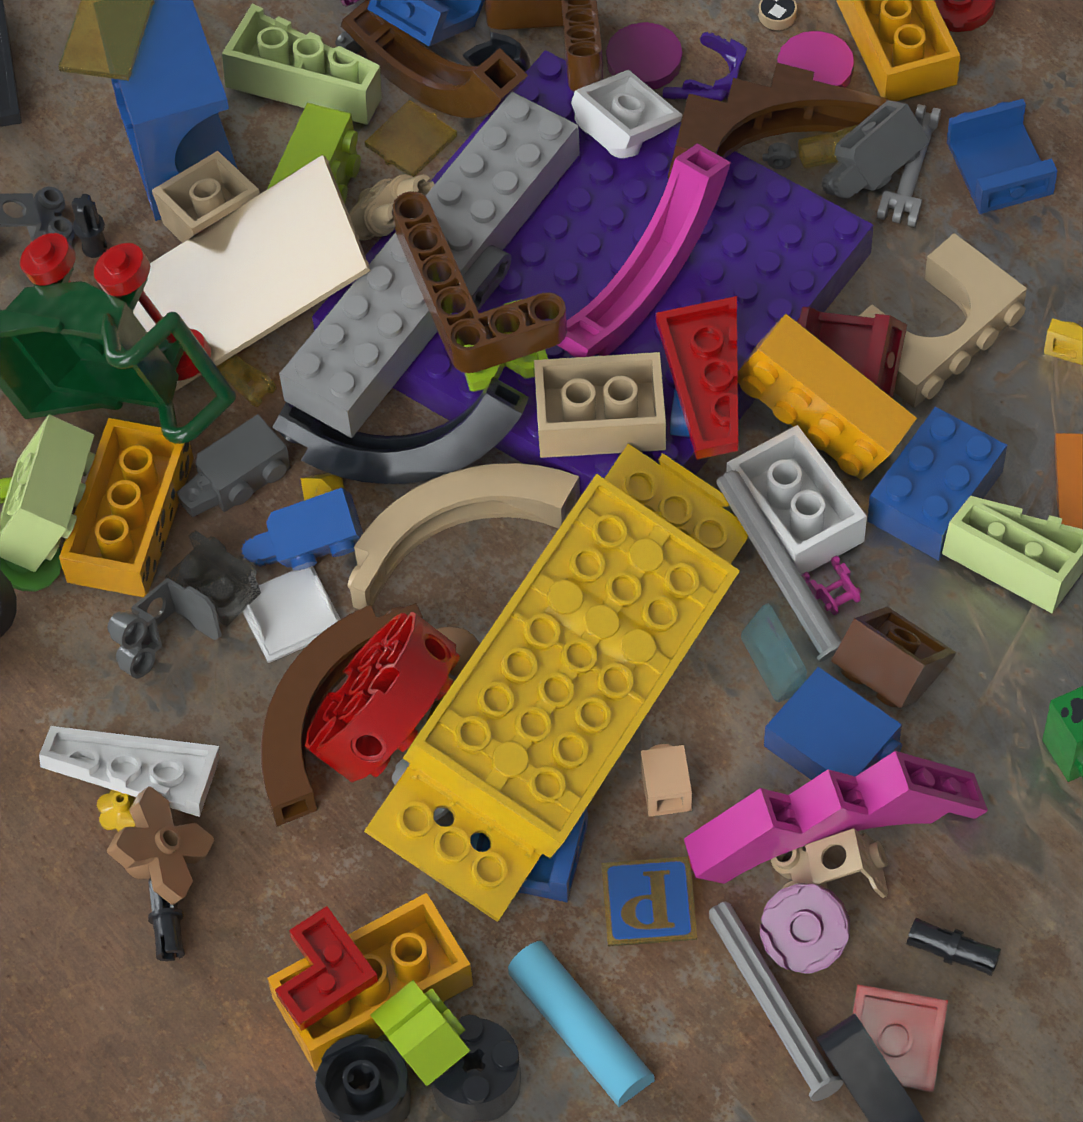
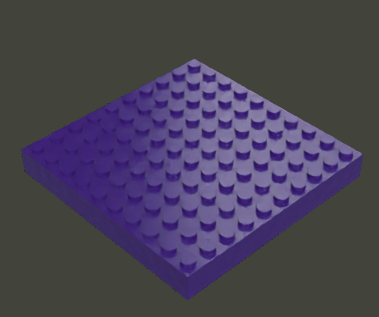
[312,50,874,497]

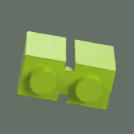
[370,980,470,1086]

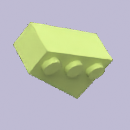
[942,496,1083,613]

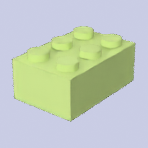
[0,414,95,572]

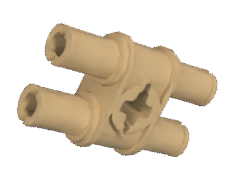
[348,174,435,241]

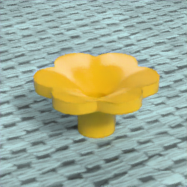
[97,789,136,832]

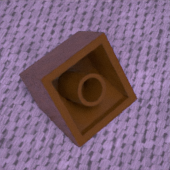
[831,606,956,709]

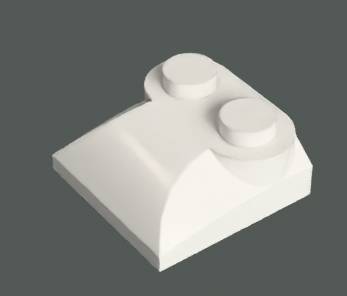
[571,70,683,158]

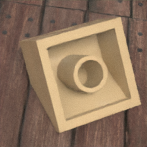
[152,151,260,243]

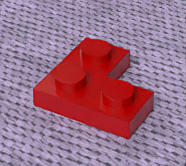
[275,906,378,1031]

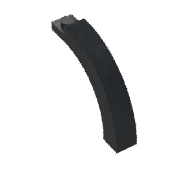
[272,377,529,484]

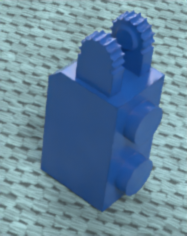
[241,488,363,571]

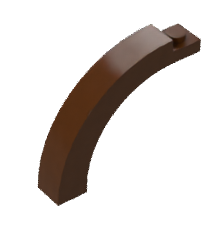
[340,0,528,118]
[261,603,423,826]

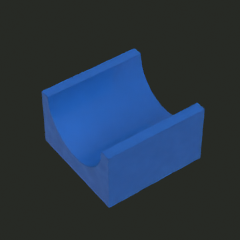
[94,0,238,221]

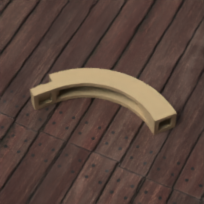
[348,463,580,610]

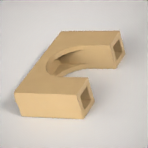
[859,233,1027,408]

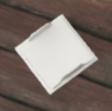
[235,566,341,663]

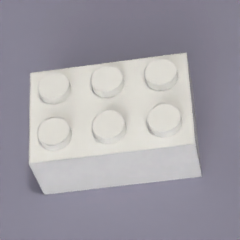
[727,425,867,575]

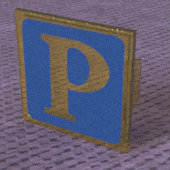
[601,856,697,946]

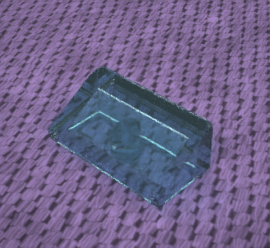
[741,603,807,702]

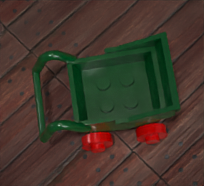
[0,233,236,444]

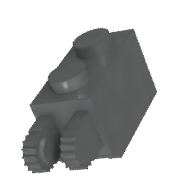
[821,100,930,199]

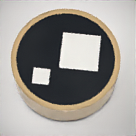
[759,0,797,30]

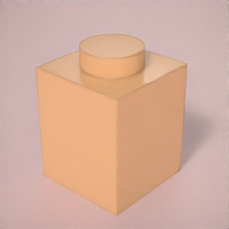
[640,744,692,817]

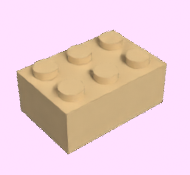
[534,352,666,458]

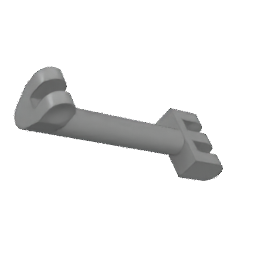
[877,104,941,227]

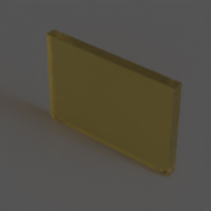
[58,0,155,81]

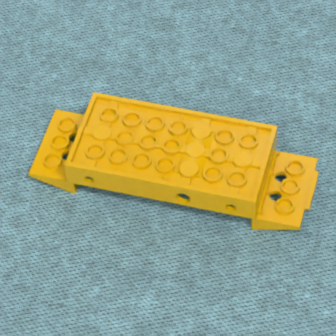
[364,444,749,922]

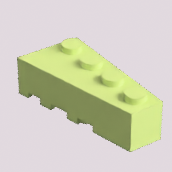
[222,3,382,125]

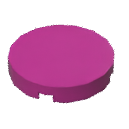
[777,31,854,88]

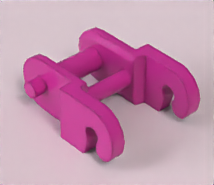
[801,555,861,615]

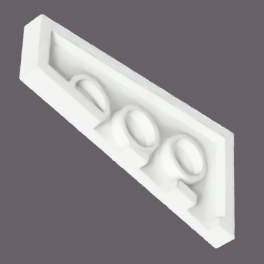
[39,726,220,817]

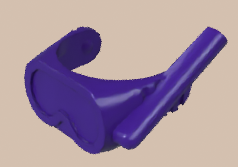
[662,32,747,101]

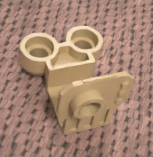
[771,828,888,898]

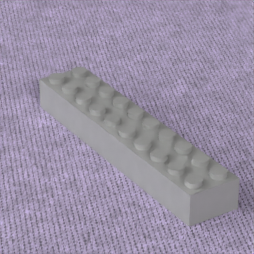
[279,92,579,438]

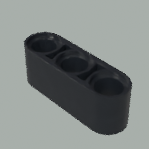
[816,1013,925,1122]

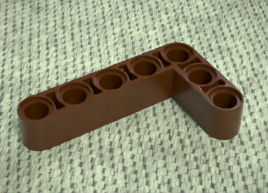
[485,0,603,91]
[393,191,567,373]

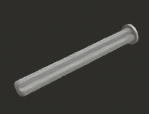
[717,470,842,662]
[709,901,843,1101]

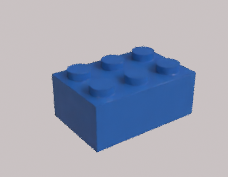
[867,406,1007,561]

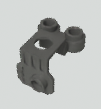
[0,187,75,245]
[107,578,222,678]

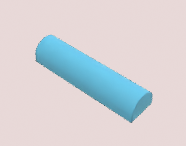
[508,941,655,1107]

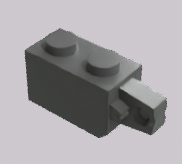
[176,414,291,517]

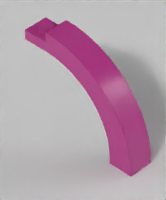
[557,143,731,357]

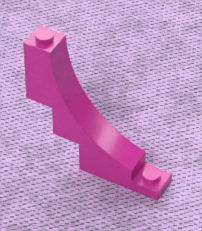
[684,751,988,884]

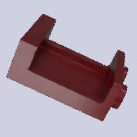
[796,306,908,398]

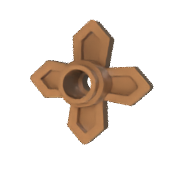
[107,786,214,905]

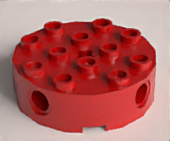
[305,611,460,782]

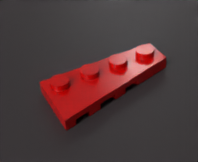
[656,296,738,459]

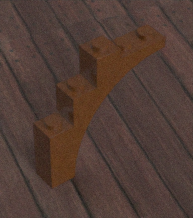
[667,63,889,178]

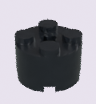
[430,1014,521,1122]
[315,1034,411,1122]

